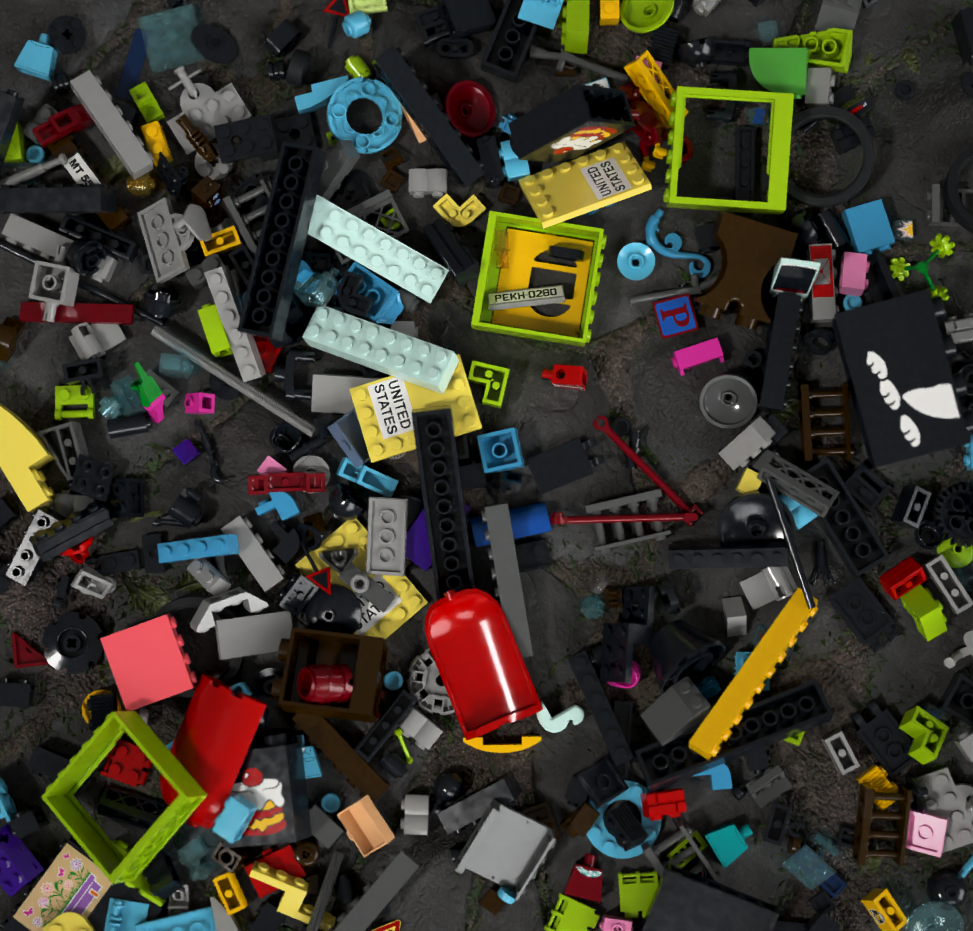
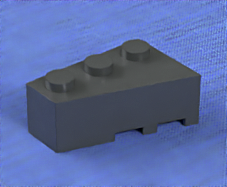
[36,421,90,481]

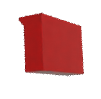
[244,842,306,898]

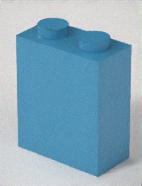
[842,199,895,256]

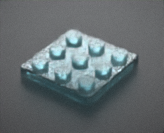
[138,4,207,73]

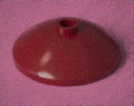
[444,80,495,137]

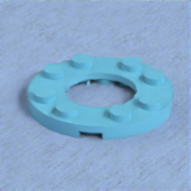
[327,77,402,154]
[587,780,661,859]

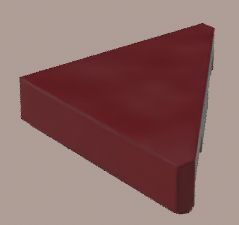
[11,633,50,669]

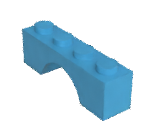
[157,534,239,563]

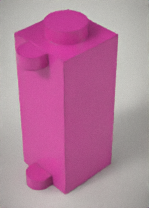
[671,337,725,376]

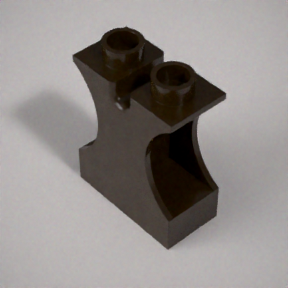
[691,211,798,331]

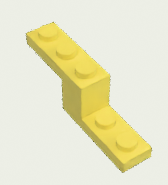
[249,861,336,931]

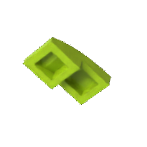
[129,82,165,124]

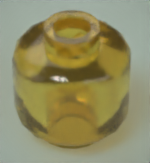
[127,172,156,196]

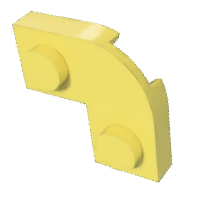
[433,193,486,227]
[42,912,95,931]

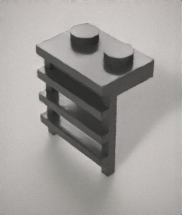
[925,184,973,228]

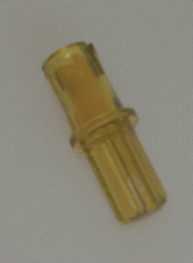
[495,230,510,269]

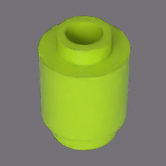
[345,55,372,79]

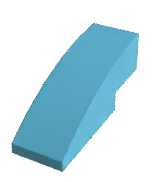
[294,75,349,114]
[336,457,399,498]

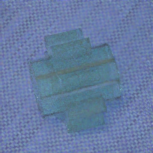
[98,396,122,420]
[580,595,605,620]

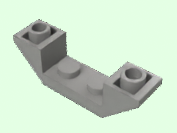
[190,587,269,633]

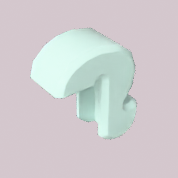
[536,701,584,733]

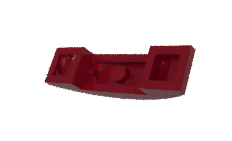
[248,471,325,495]

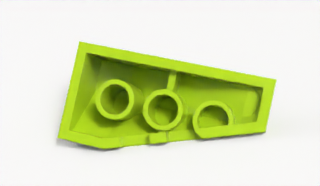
[772,28,853,74]

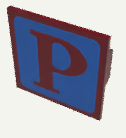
[652,293,699,339]

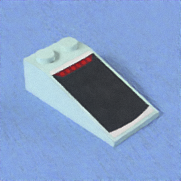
[767,258,821,301]

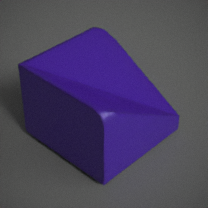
[172,438,200,465]

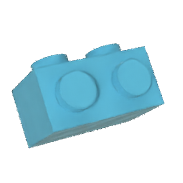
[212,794,258,843]

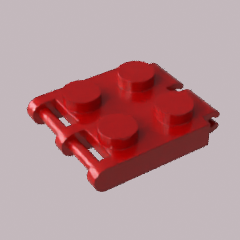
[100,739,153,787]

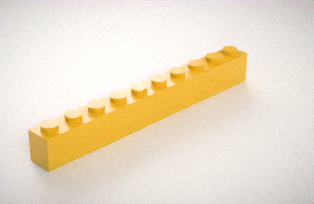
[689,587,819,760]

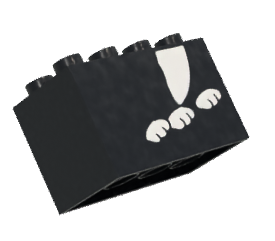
[831,289,973,469]

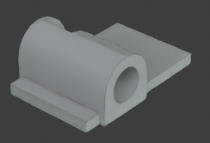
[68,322,127,361]
[739,567,798,610]

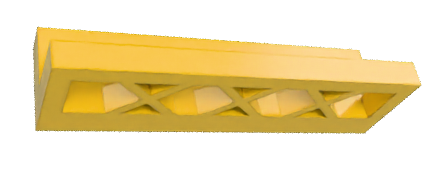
[623,50,689,129]

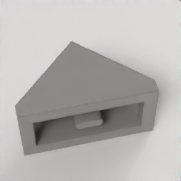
[71,566,113,600]
[722,596,747,637]

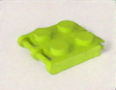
[618,870,658,919]
[543,893,600,931]

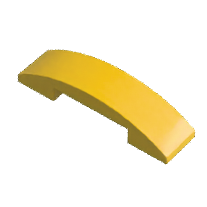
[463,735,541,753]

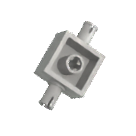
[28,245,80,323]

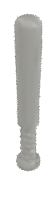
[0,153,68,188]

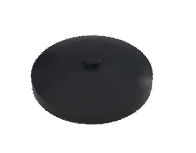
[717,491,796,568]

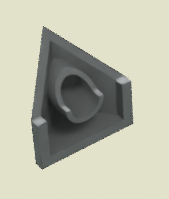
[318,548,358,576]

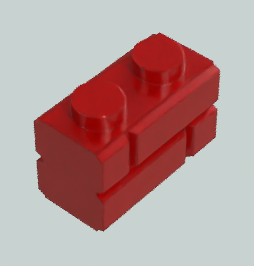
[879,557,927,601]
[640,788,687,821]

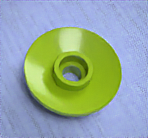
[937,534,973,568]

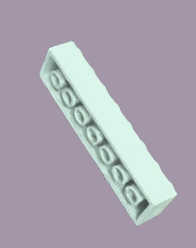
[307,195,449,303]
[302,304,459,394]

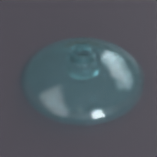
[905,901,964,931]

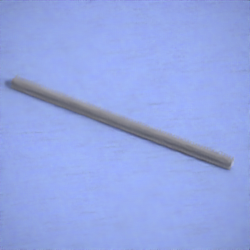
[151,325,315,437]

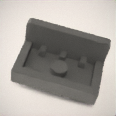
[747,765,792,809]

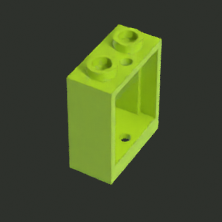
[197,303,233,359]

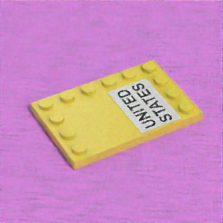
[519,142,652,229]
[349,354,482,463]
[295,518,428,639]

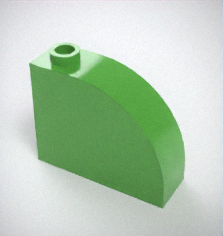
[749,48,809,99]

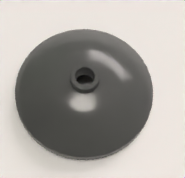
[699,374,758,428]

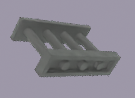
[223,176,273,258]
[584,489,671,554]
[641,820,725,885]

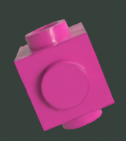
[184,392,215,415]

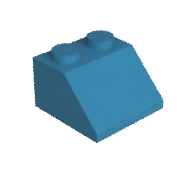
[477,427,525,474]

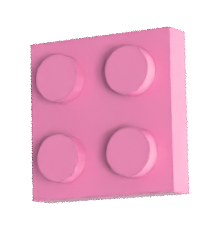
[906,808,949,857]

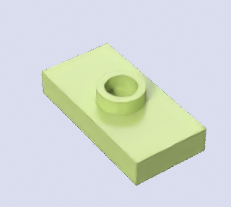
[348,0,388,14]

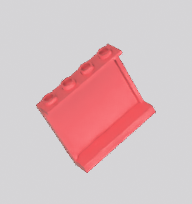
[100,613,197,711]

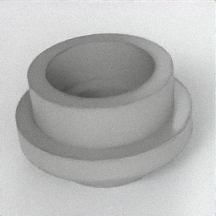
[350,574,370,593]

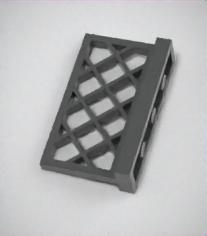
[334,189,410,266]

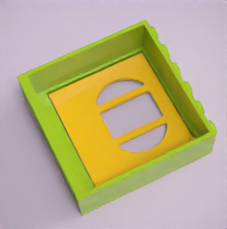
[471,211,607,347]

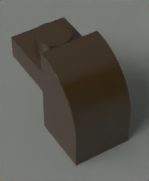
[0,316,25,363]

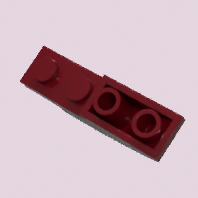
[32,104,94,148]

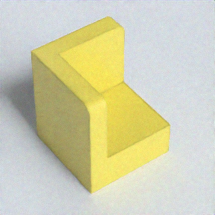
[735,468,762,494]

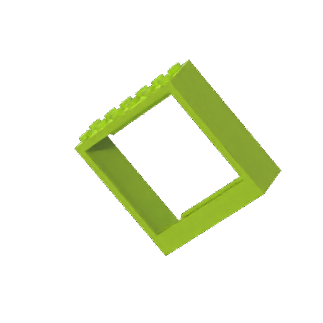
[663,86,794,215]
[41,711,208,884]

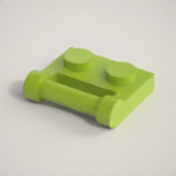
[55,385,95,420]

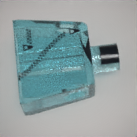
[295,266,340,307]

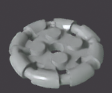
[407,648,455,715]

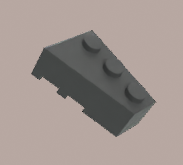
[317,140,360,201]

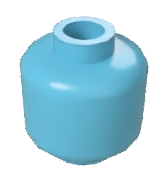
[342,10,371,38]

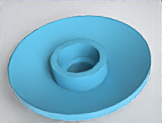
[617,242,655,280]

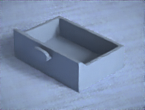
[327,408,370,468]

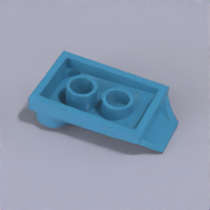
[332,261,404,325]

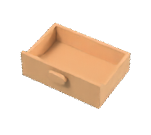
[337,794,395,857]

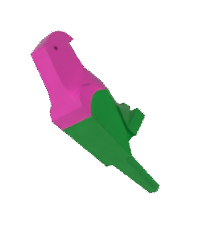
[130,361,165,423]

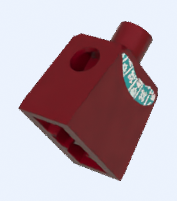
[564,853,603,902]

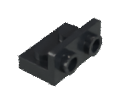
[276,568,318,616]

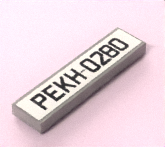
[487,285,565,311]

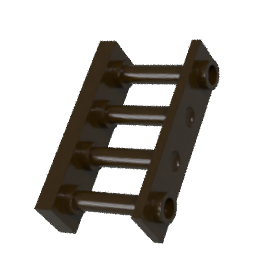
[798,383,854,463]
[852,783,914,867]

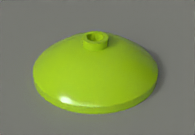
[620,0,674,33]

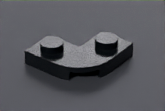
[337,270,375,319]

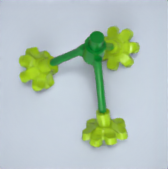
[888,233,955,301]

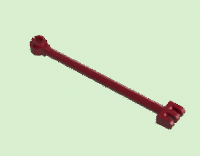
[592,415,704,527]
[550,512,698,525]

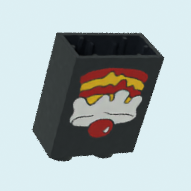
[508,84,635,163]
[221,733,312,848]

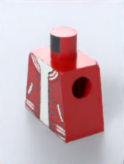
[542,364,588,391]

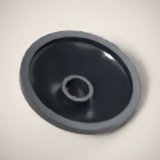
[305,584,362,634]

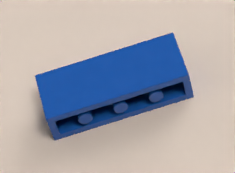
[470,502,552,548]

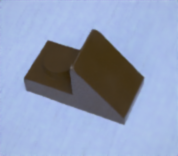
[559,801,600,838]

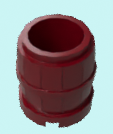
[297,664,353,703]

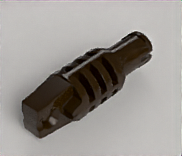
[176,114,219,163]

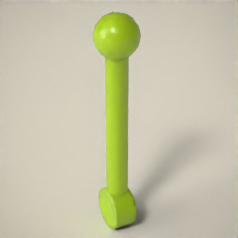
[394,728,413,764]

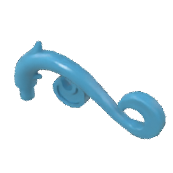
[645,209,711,279]

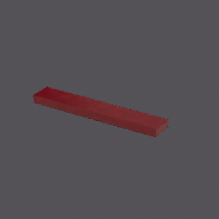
[19,302,135,325]

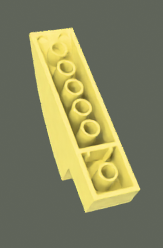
[0,403,55,513]

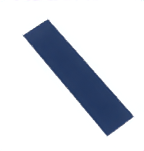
[115,28,152,101]

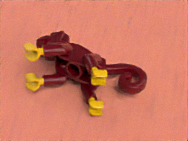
[615,82,693,172]

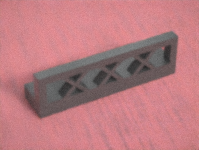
[757,452,840,518]

